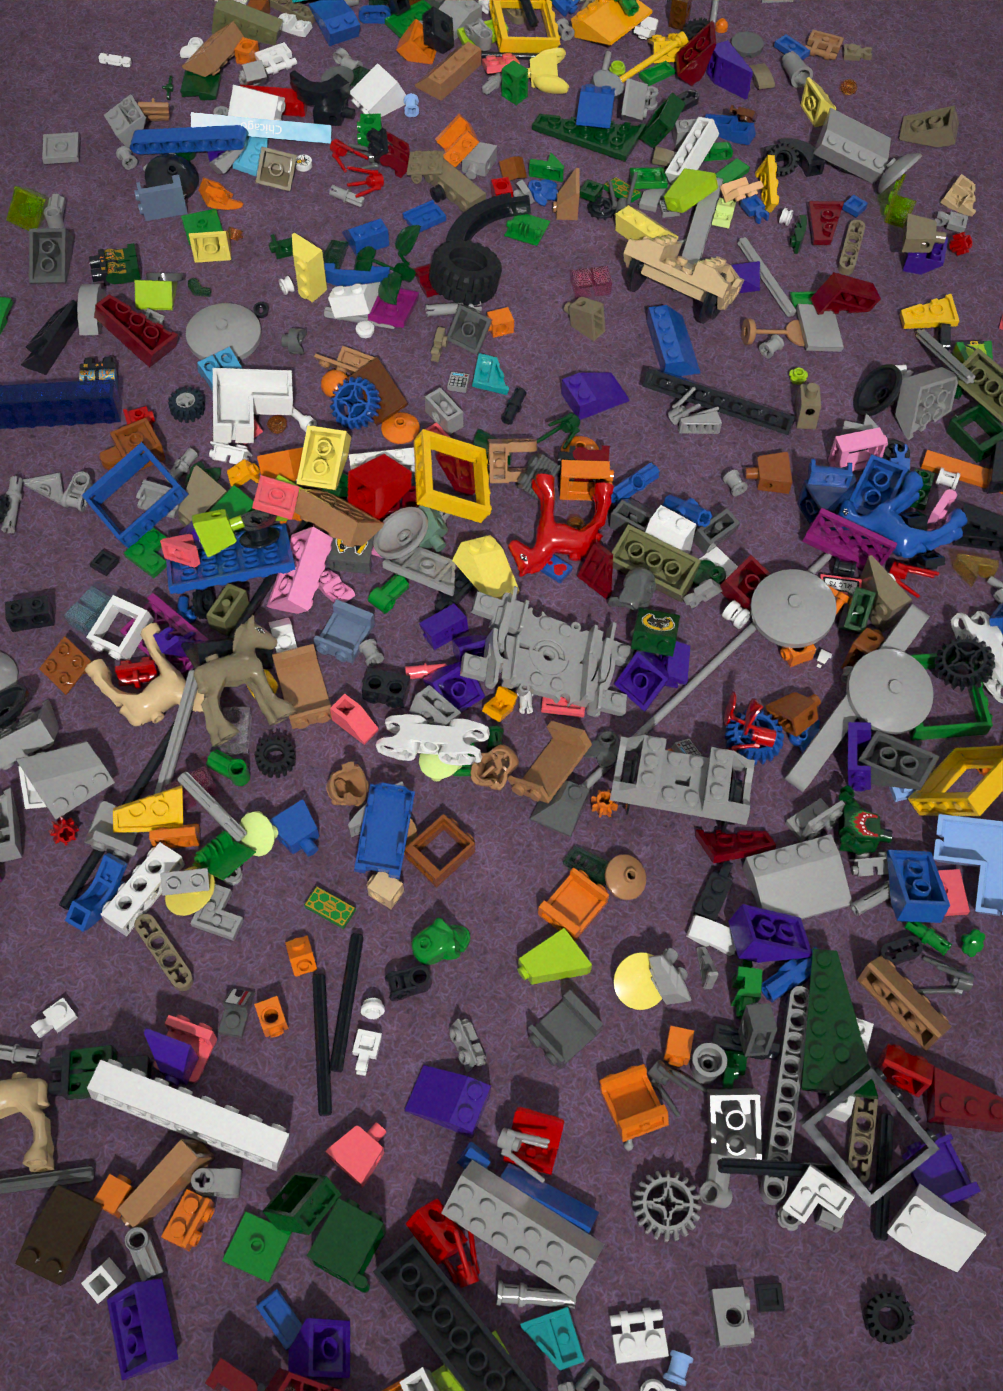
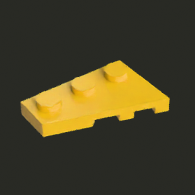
[755,155,779,212]
[900,294,959,329]
[113,785,183,833]

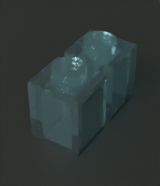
[64,586,111,637]

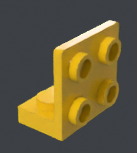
[647,33,682,63]

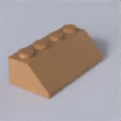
[182,21,245,77]
[415,42,481,101]
[294,489,384,547]
[857,956,952,1051]

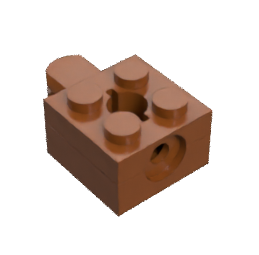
[99,418,166,471]

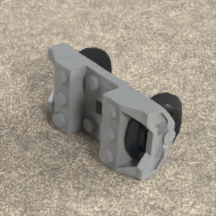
[610,735,755,833]

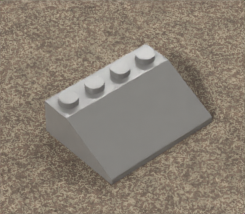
[813,108,891,184]
[742,834,852,920]

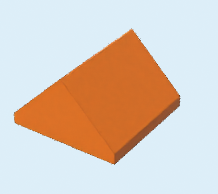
[257,447,303,481]

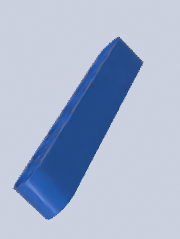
[130,125,247,155]

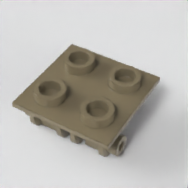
[407,150,445,184]

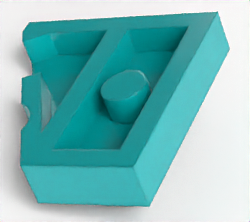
[472,353,509,395]
[520,1307,586,1371]

